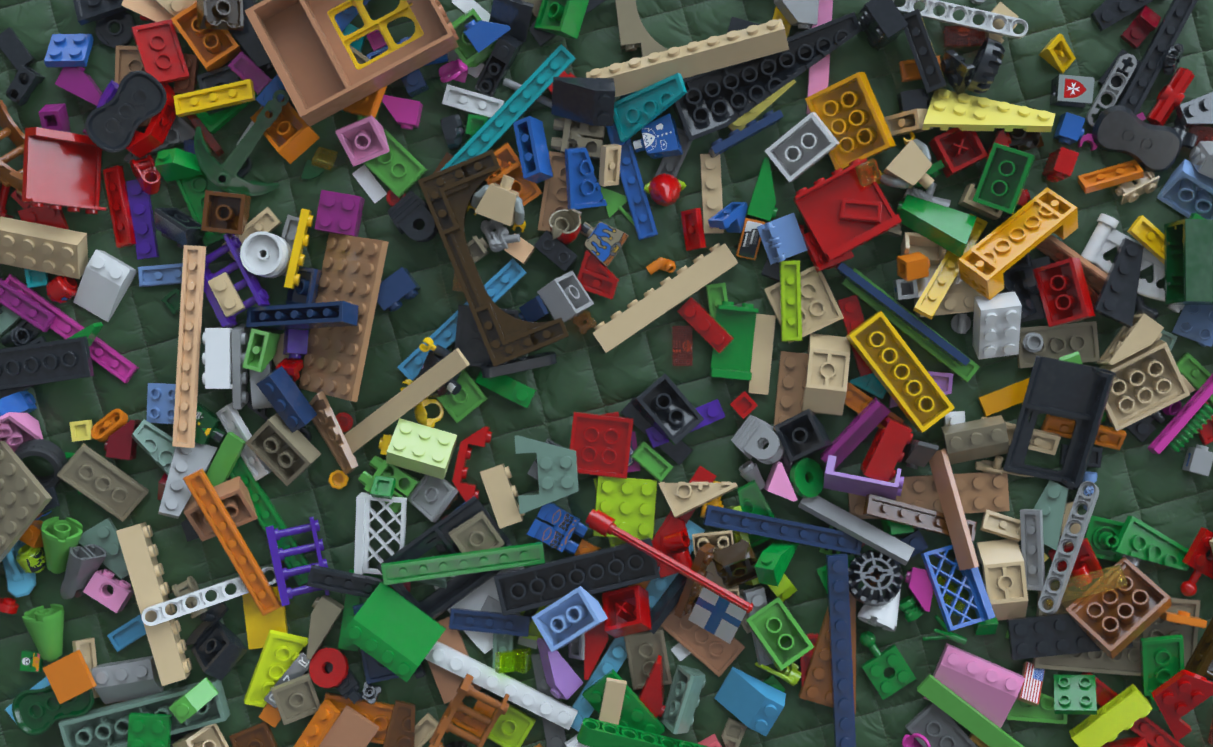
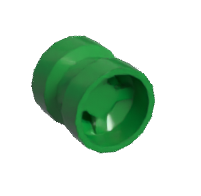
[899,595,924,622]

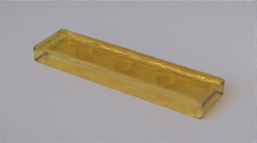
[1046,564,1127,606]

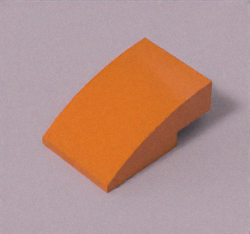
[486,142,542,206]

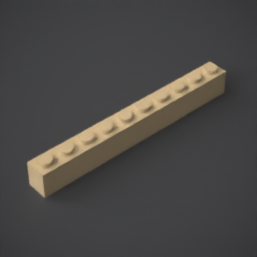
[586,19,789,97]

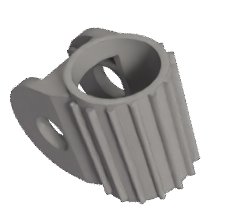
[731,415,785,465]

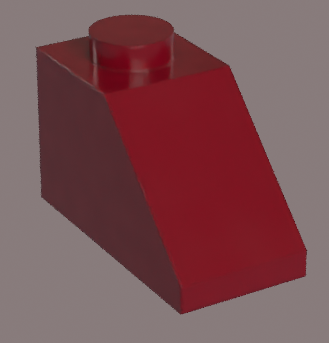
[104,420,141,460]

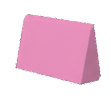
[335,115,390,167]
[764,461,797,501]

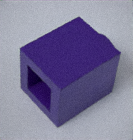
[283,329,308,359]

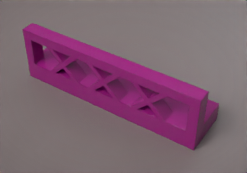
[820,397,891,469]

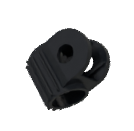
[387,191,438,243]

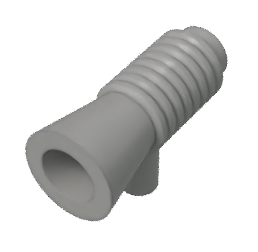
[903,182,951,207]

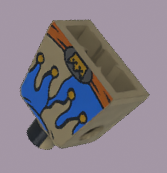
[580,221,629,268]

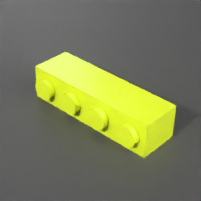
[1069,684,1153,747]

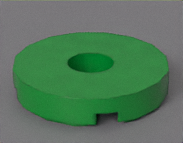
[790,458,824,498]

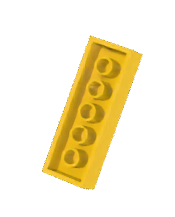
[846,311,955,433]

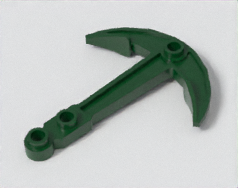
[194,89,290,196]

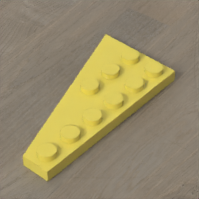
[922,89,1055,132]

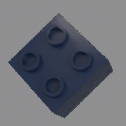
[377,267,421,312]

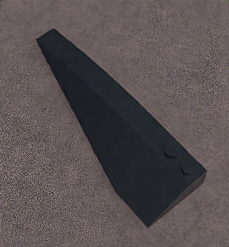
[672,12,861,141]

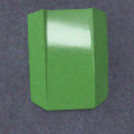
[452,8,497,67]

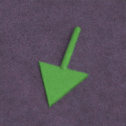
[601,187,634,225]

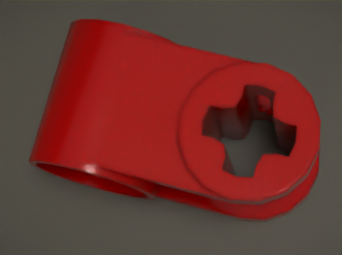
[130,155,161,195]

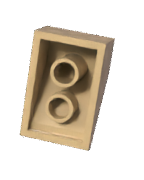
[1096,313,1164,366]

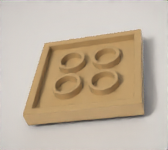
[764,266,844,343]

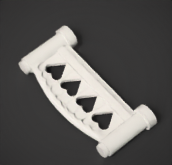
[1081,213,1185,313]

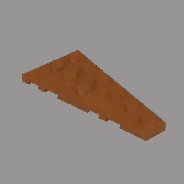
[798,591,856,714]

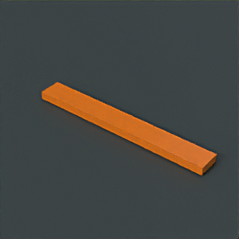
[183,468,282,616]

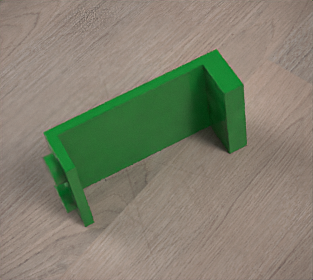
[710,301,759,381]

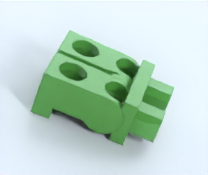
[358,456,420,513]

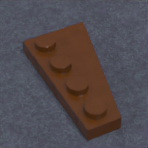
[383,700,415,747]

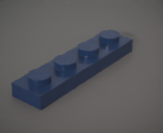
[708,110,784,158]
[449,608,531,637]

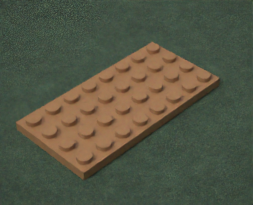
[299,233,389,402]

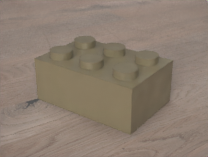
[245,413,321,486]

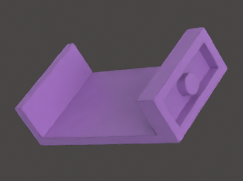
[823,455,904,500]

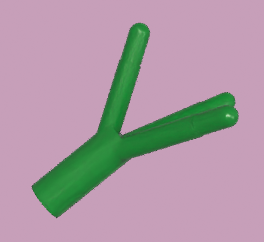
[923,615,967,645]

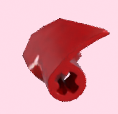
[659,516,693,578]

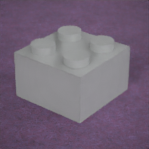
[537,271,594,323]

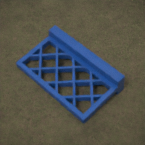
[921,545,995,632]

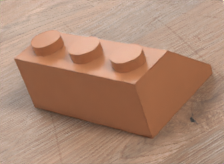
[184,476,258,542]

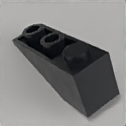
[474,33,523,97]

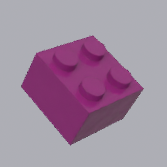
[315,190,365,237]

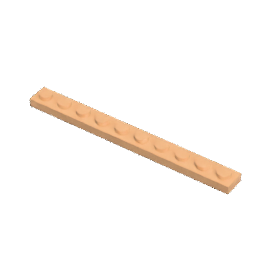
[172,245,206,448]

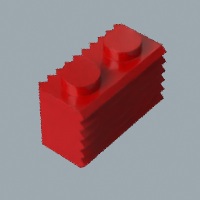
[1042,147,1079,183]

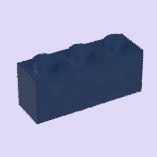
[256,366,317,433]

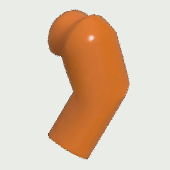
[646,257,676,275]

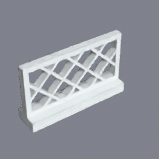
[354,492,407,575]

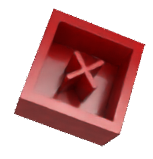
[929,127,988,178]
[602,585,652,638]

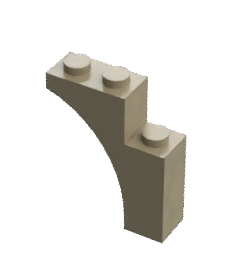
[615,0,668,57]

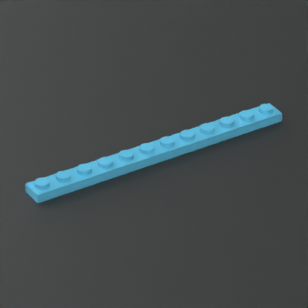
[571,520,705,732]

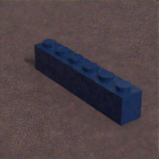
[246,301,359,331]

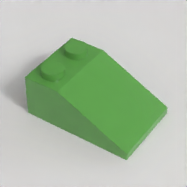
[746,597,814,672]

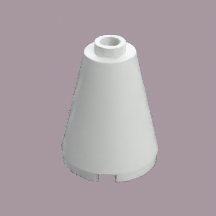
[857,579,901,632]

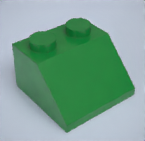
[534,0,589,39]

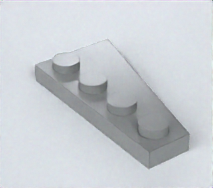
[231,324,249,409]
[158,442,218,519]

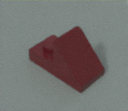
[1120,5,1161,49]

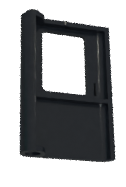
[1003,356,1116,490]
[376,496,514,619]

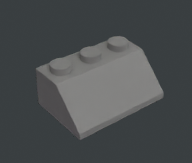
[91,656,164,704]

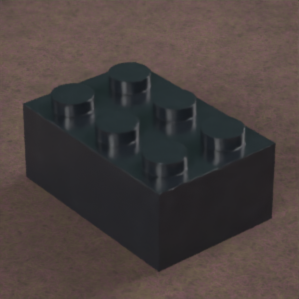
[857,0,908,51]

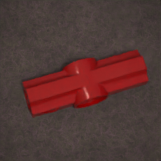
[1146,67,1195,126]

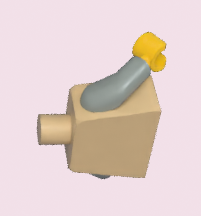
[874,132,935,189]
[467,175,526,232]

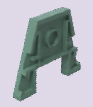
[515,435,579,514]

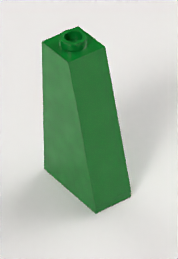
[897,194,977,257]

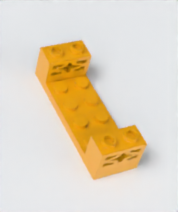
[958,187,1078,300]

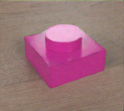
[366,30,387,51]

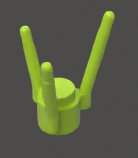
[755,662,801,686]

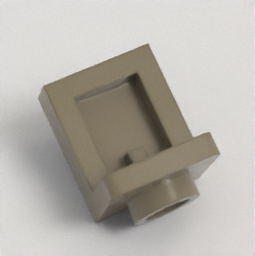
[467,236,489,263]

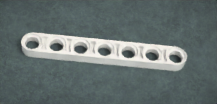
[892,0,1028,39]
[141,567,277,626]

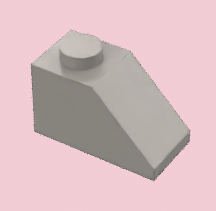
[774,0,819,30]

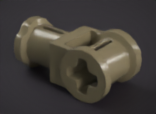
[172,576,208,619]

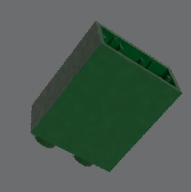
[1164,219,1213,305]

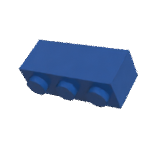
[513,116,553,183]

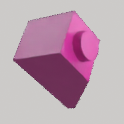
[382,95,423,130]
[905,567,934,612]

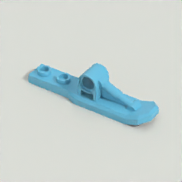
[2,540,36,598]

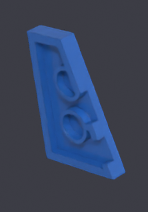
[565,147,607,209]

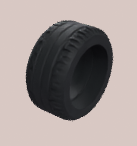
[15,439,67,490]

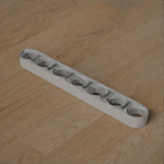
[1038,481,1099,614]

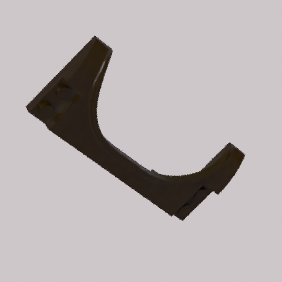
[418,149,569,367]

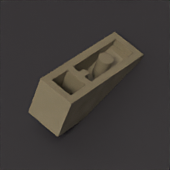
[307,595,344,660]

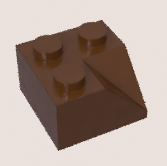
[201,190,251,235]

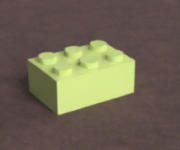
[386,418,457,480]

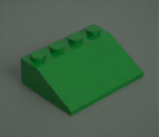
[342,581,446,682]

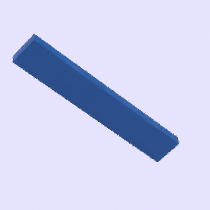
[606,123,658,241]

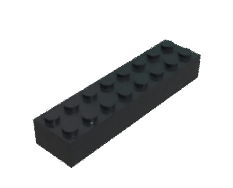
[494,537,660,616]

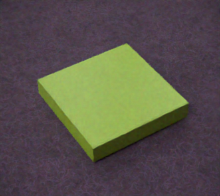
[487,702,536,747]

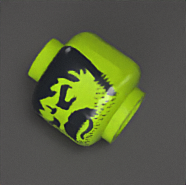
[16,544,46,573]

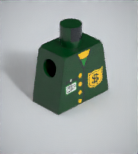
[195,401,226,445]

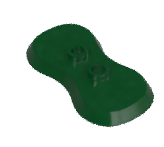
[12,685,94,736]

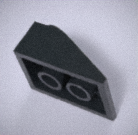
[551,77,615,126]
[631,373,704,445]

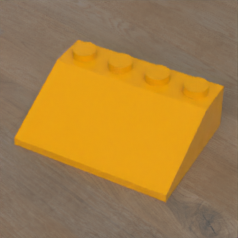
[805,72,896,170]

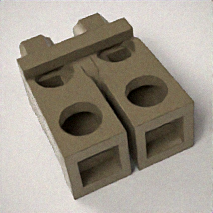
[551,118,606,160]

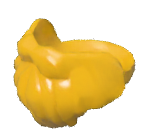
[414,397,444,428]

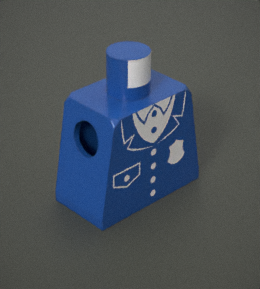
[633,114,683,159]

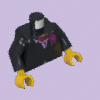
[401,337,462,397]

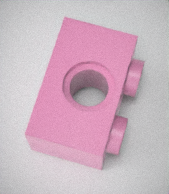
[83,569,134,613]

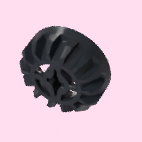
[966,37,1005,94]
[848,550,903,606]

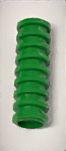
[1168,403,1213,452]

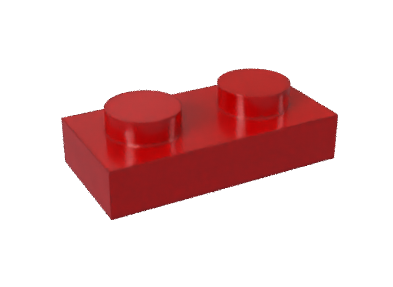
[681,208,706,251]

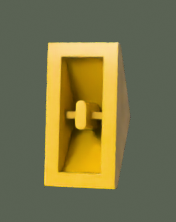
[1039,33,1076,74]

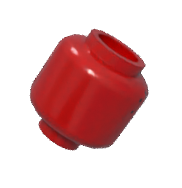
[46,275,77,303]

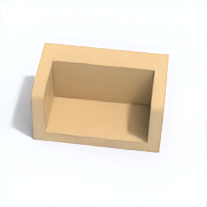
[958,184,1003,220]
[901,232,946,265]

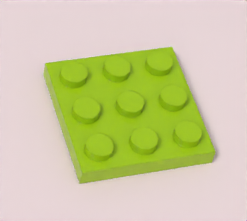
[593,476,657,540]

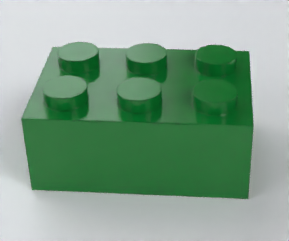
[973,142,1035,214]

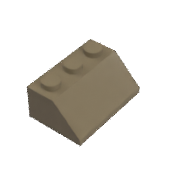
[941,415,1009,465]

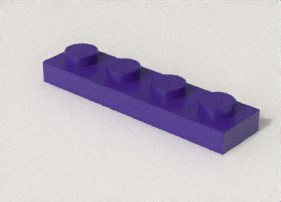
[126,180,159,260]
[645,399,726,449]

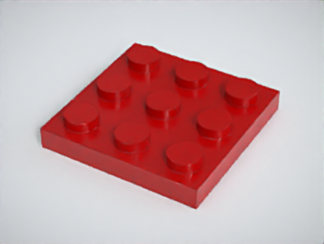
[570,412,634,479]

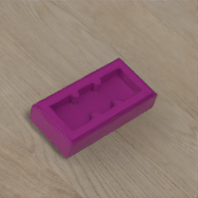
[228,51,272,94]

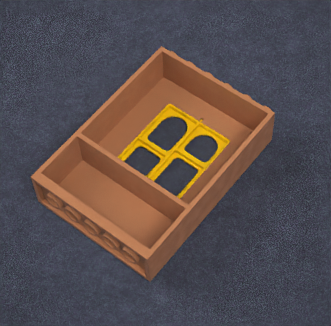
[245,0,459,126]

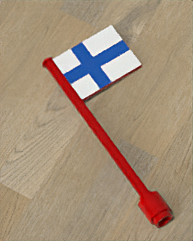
[585,509,753,644]

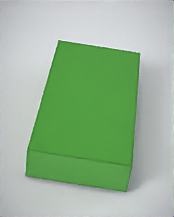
[630,441,673,482]

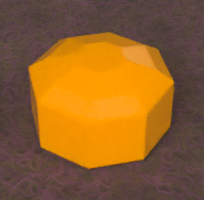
[329,470,349,489]

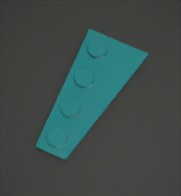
[613,73,687,142]

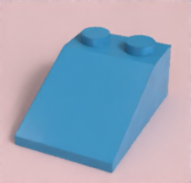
[715,667,786,736]

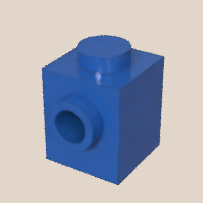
[1053,112,1086,145]

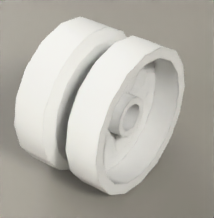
[240,231,292,278]

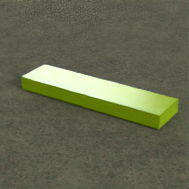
[779,261,802,341]

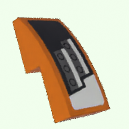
[736,218,765,260]

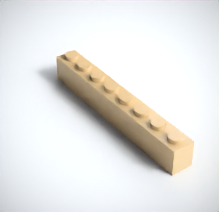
[593,243,738,353]

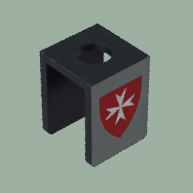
[1050,74,1094,108]

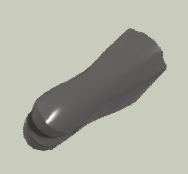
[60,544,107,599]

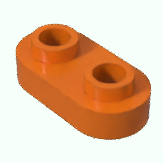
[91,409,128,442]

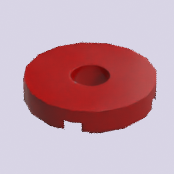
[309,648,349,688]

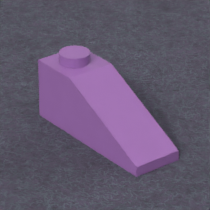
[536,638,583,700]

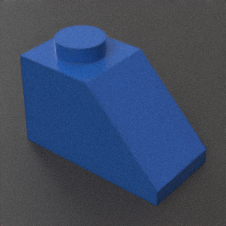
[463,19,511,53]
[0,391,37,416]

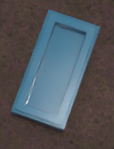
[107,614,146,652]

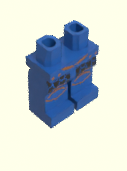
[527,502,588,554]

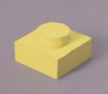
[69,419,94,442]

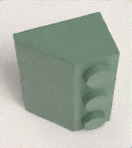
[660,664,706,734]

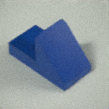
[708,202,748,233]

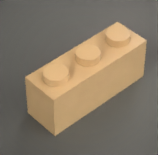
[480,463,525,529]

